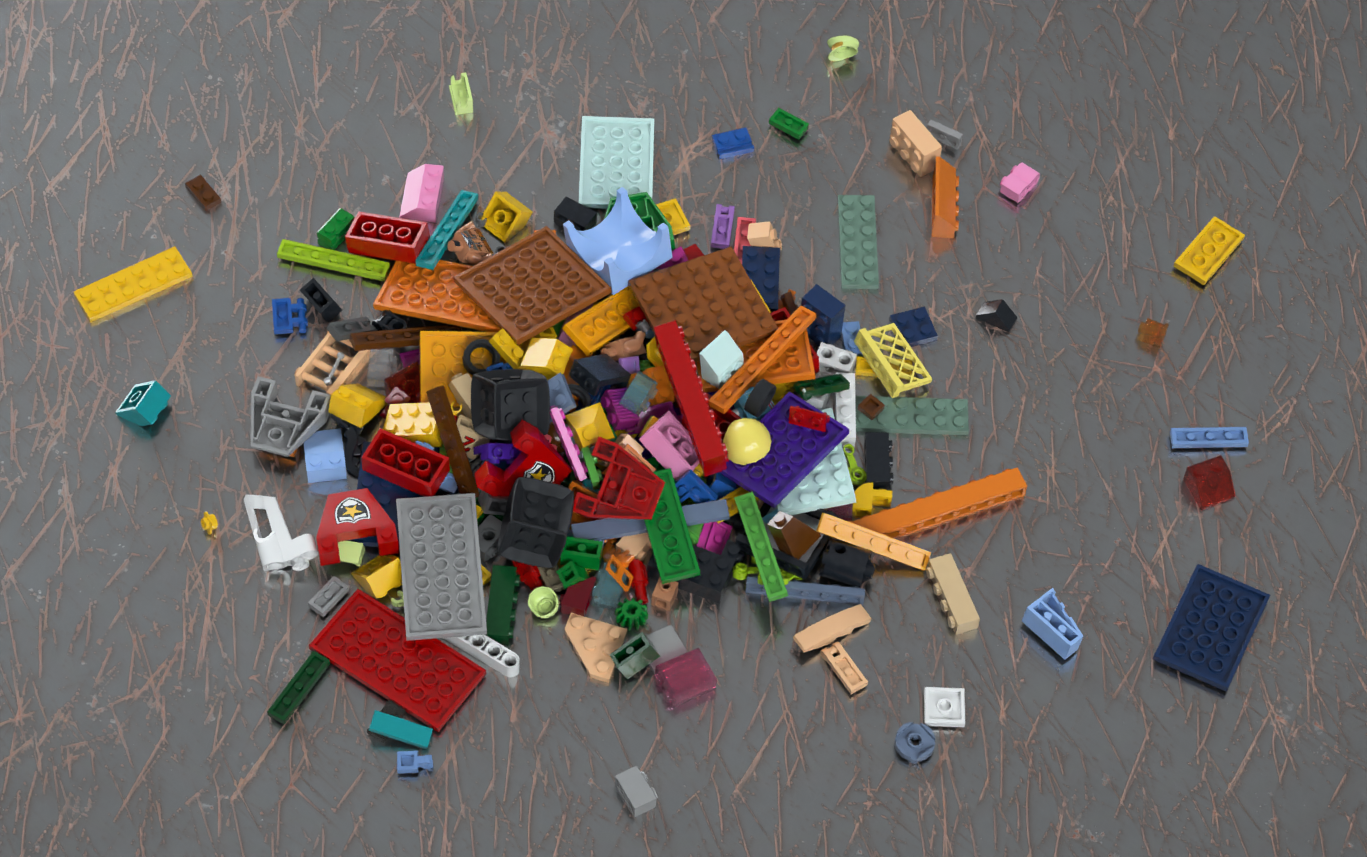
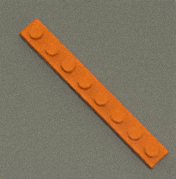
[709,306,816,414]

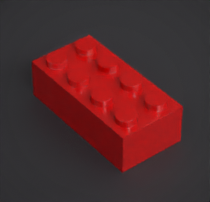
[345,211,430,264]
[361,428,450,497]

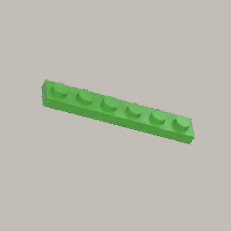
[734,491,788,602]

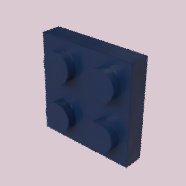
[889,306,938,349]

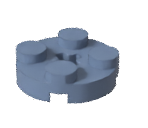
[894,722,935,763]

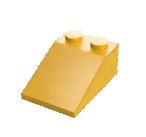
[328,383,387,428]

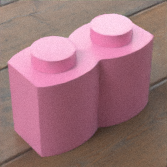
[1000,162,1040,203]

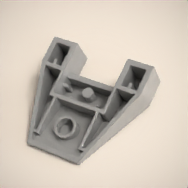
[251,376,331,457]

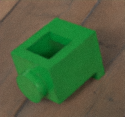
[556,560,589,588]

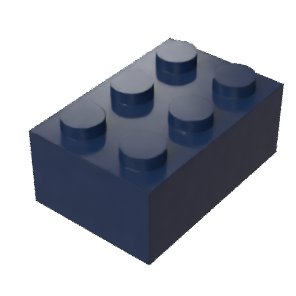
[801,284,846,346]

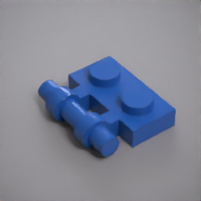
[272,298,308,335]

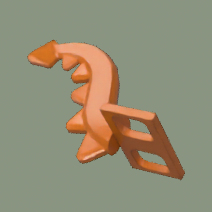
[602,538,635,592]

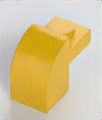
[851,483,892,518]

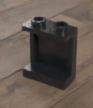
[569,354,631,396]

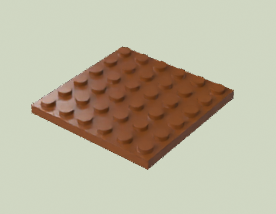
[454,226,611,345]
[628,246,778,362]

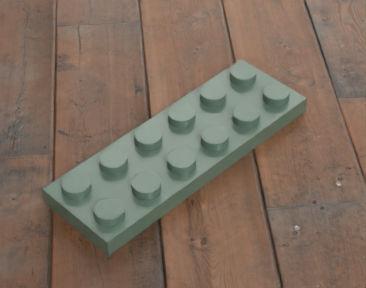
[838,195,879,289]
[855,396,969,436]

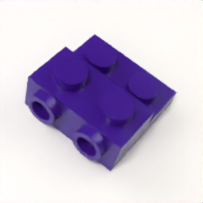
[474,443,522,465]

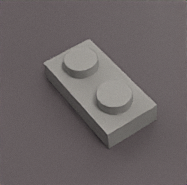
[927,120,963,150]
[308,576,349,617]

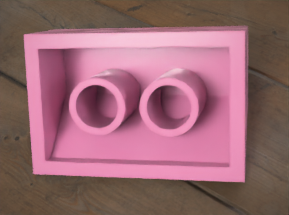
[399,164,444,223]
[639,411,699,480]

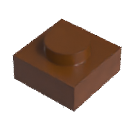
[857,394,885,420]

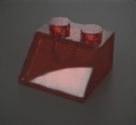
[1183,455,1236,510]

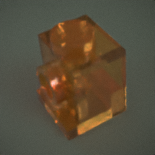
[1138,318,1169,348]

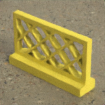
[854,323,933,398]

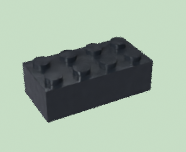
[647,545,735,604]

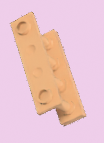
[294,331,376,395]

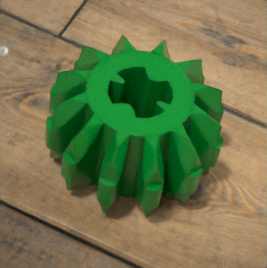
[615,597,648,632]

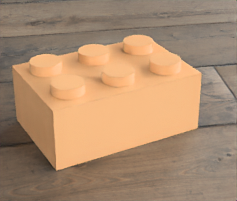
[889,110,942,177]

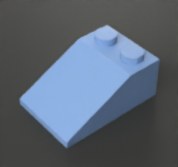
[304,428,347,483]

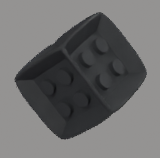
[471,369,550,440]
[498,477,574,568]

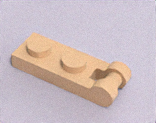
[820,641,868,694]

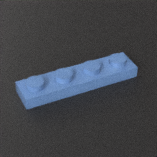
[1170,427,1249,448]

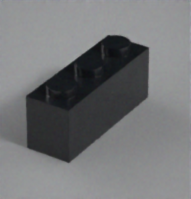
[864,432,893,491]

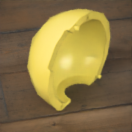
[723,418,772,465]

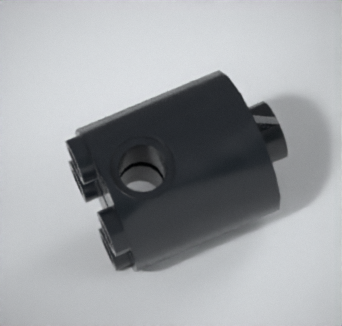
[819,538,876,588]

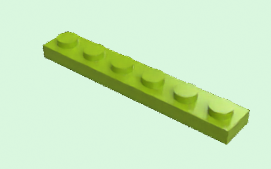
[277,239,390,282]

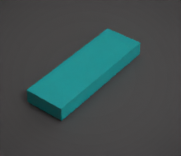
[368,710,433,749]

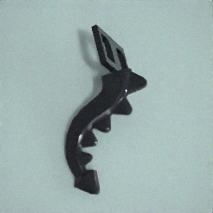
[330,414,366,477]

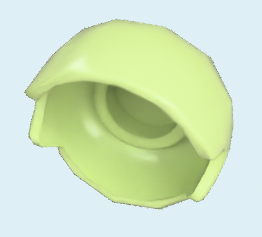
[528,586,559,619]

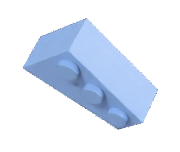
[1022,588,1083,660]

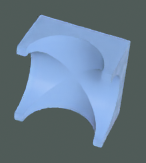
[563,187,673,295]

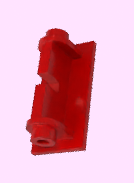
[789,406,830,432]

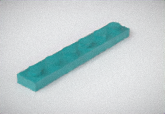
[415,190,478,270]

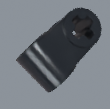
[372,310,407,331]

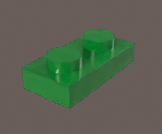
[769,107,809,139]

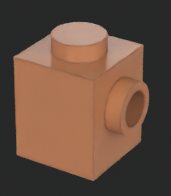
[651,577,679,611]

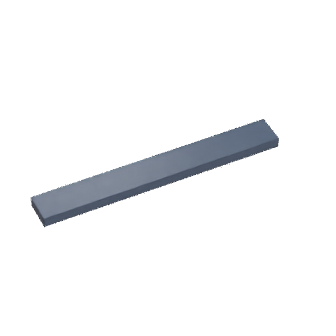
[571,499,730,541]

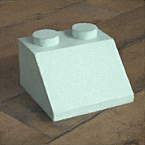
[699,330,744,389]

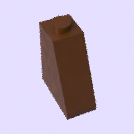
[767,511,821,559]

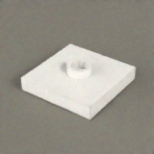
[924,687,965,727]

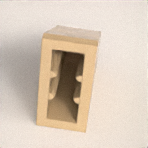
[448,373,472,419]

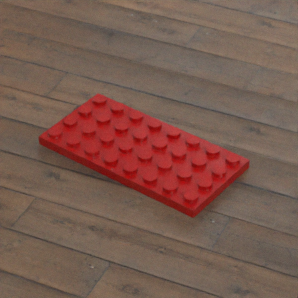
[309,589,486,732]

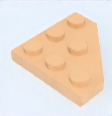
[564,613,628,683]

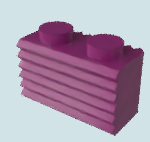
[601,387,640,431]

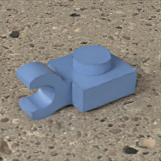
[397,751,433,774]

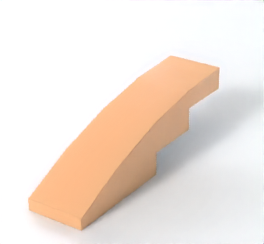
[793,604,872,653]

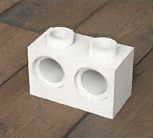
[817,342,857,374]

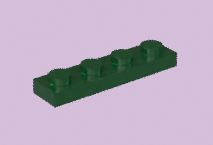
[267,651,330,725]

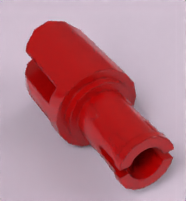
[627,559,649,605]

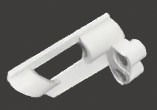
[244,495,318,572]

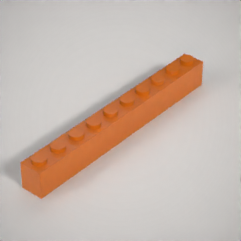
[842,467,1027,543]

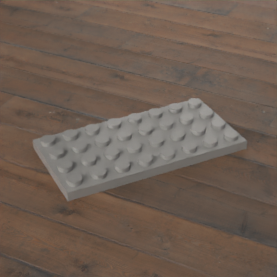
[396,493,487,641]

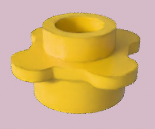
[201,511,218,535]

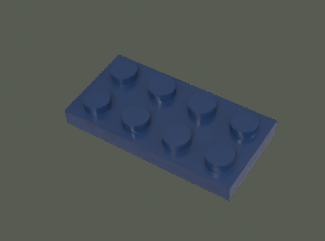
[742,246,780,312]

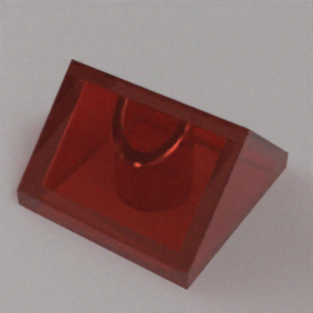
[384,361,421,403]

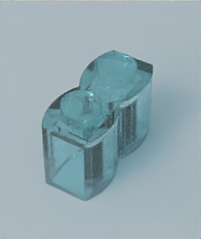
[619,371,658,416]

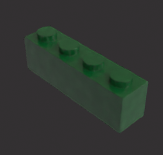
[486,565,520,646]

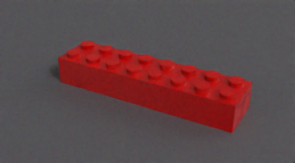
[653,320,729,477]

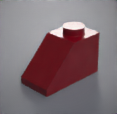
[559,576,596,617]

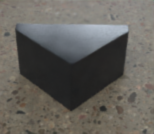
[976,299,1017,332]

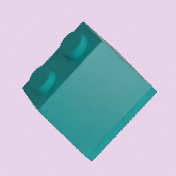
[115,380,171,426]

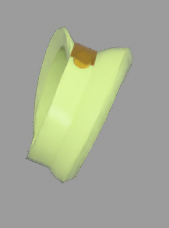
[827,35,859,61]

